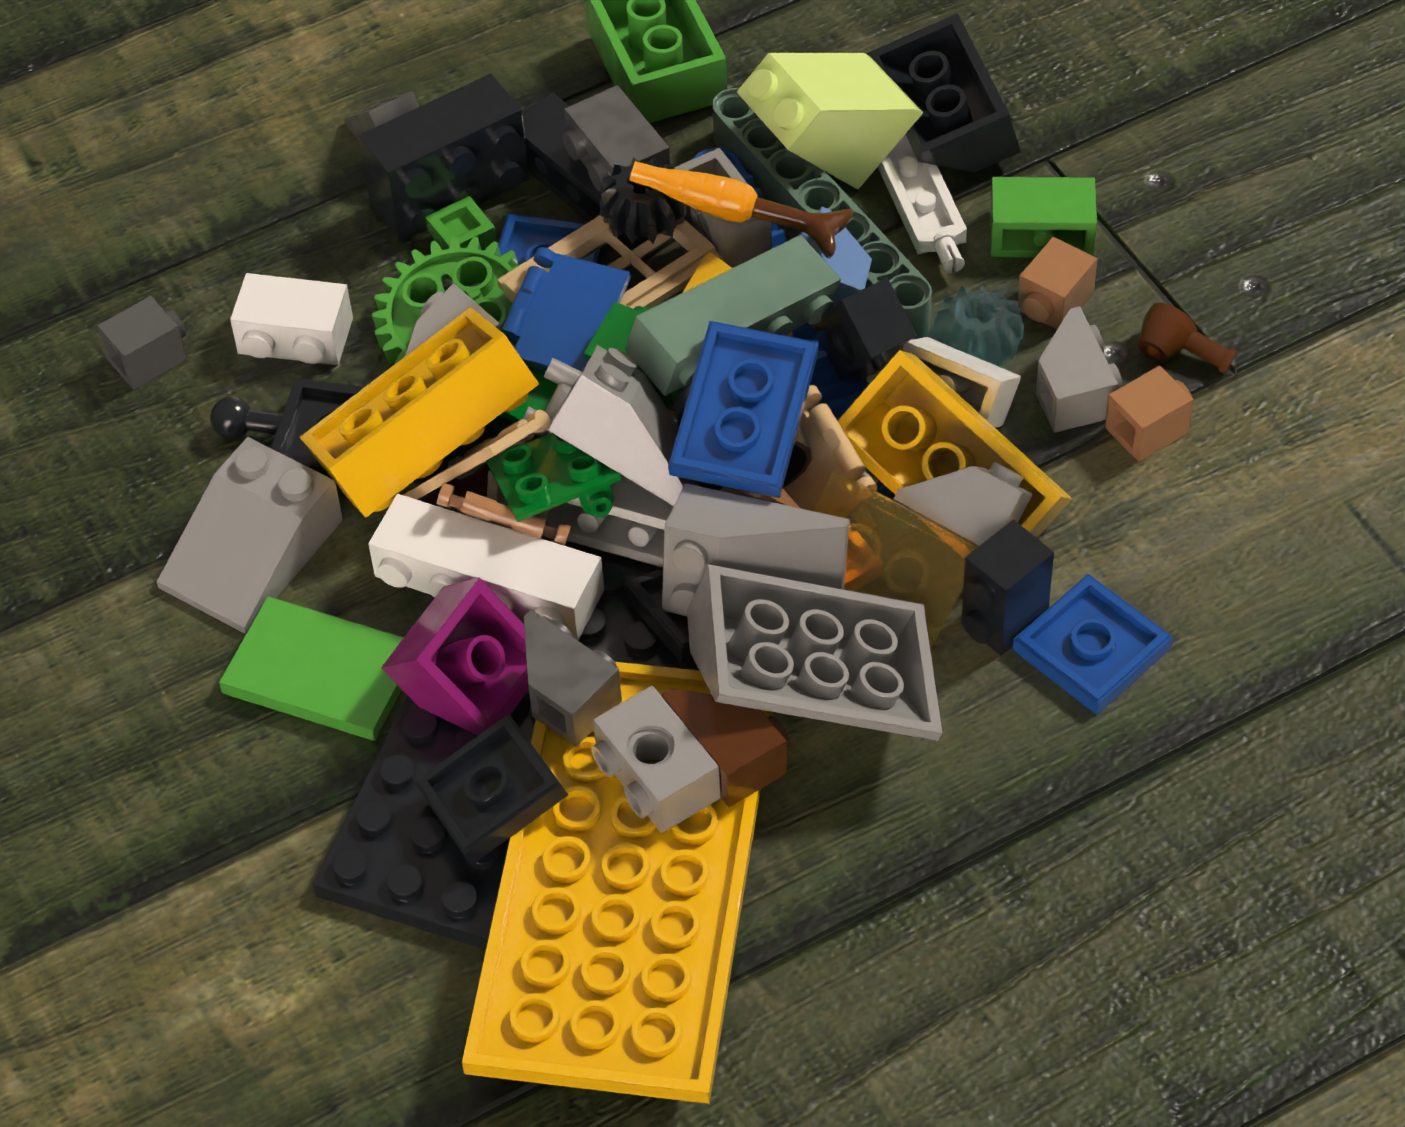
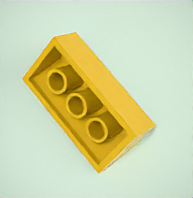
[299,307,539,518]
[838,350,1072,559]

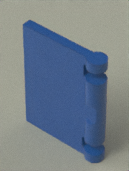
[500,247,631,372]

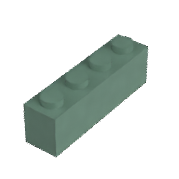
[625,235,841,396]

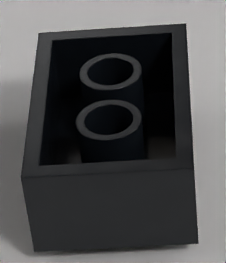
[358,74,529,242]

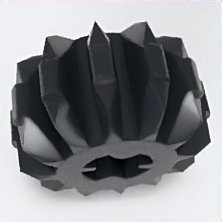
[599,157,687,244]

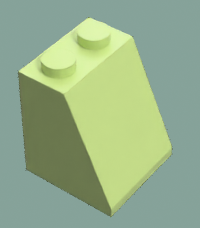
[737,53,923,189]

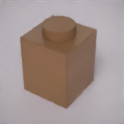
[1017,237,1098,330]
[1105,365,1194,462]

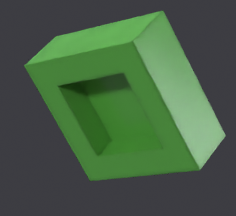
[426,196,497,250]

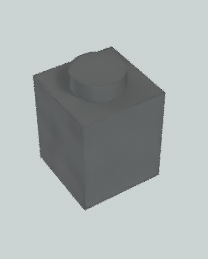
[97,295,187,390]

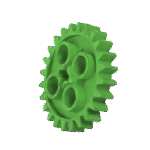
[372,237,521,364]

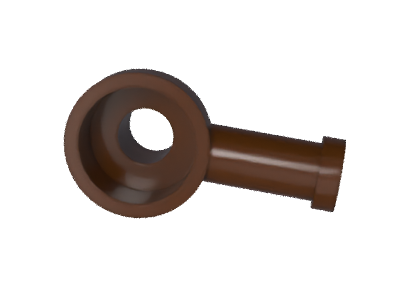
[1138,303,1238,375]

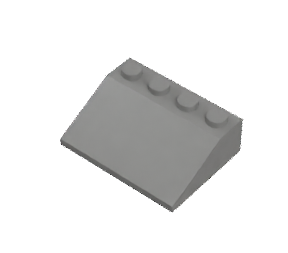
[687,564,943,741]

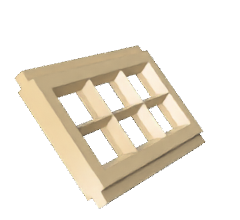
[497,215,723,309]

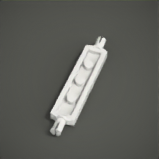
[878,135,967,274]

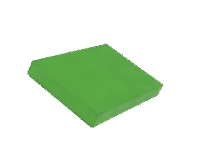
[219,596,404,741]

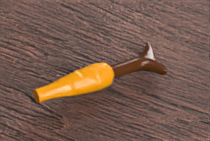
[629,161,853,259]

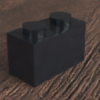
[961,519,1054,656]

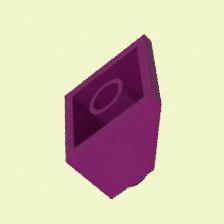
[381,577,529,735]

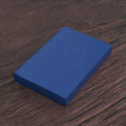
[668,321,819,498]

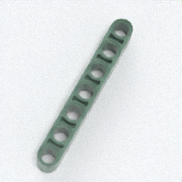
[713,88,932,340]

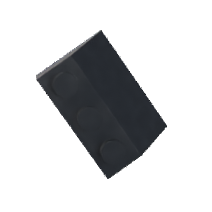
[867,13,1021,172]

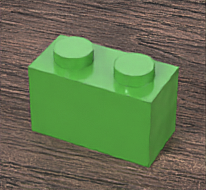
[990,176,1097,257]

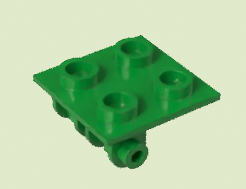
[486,433,622,522]

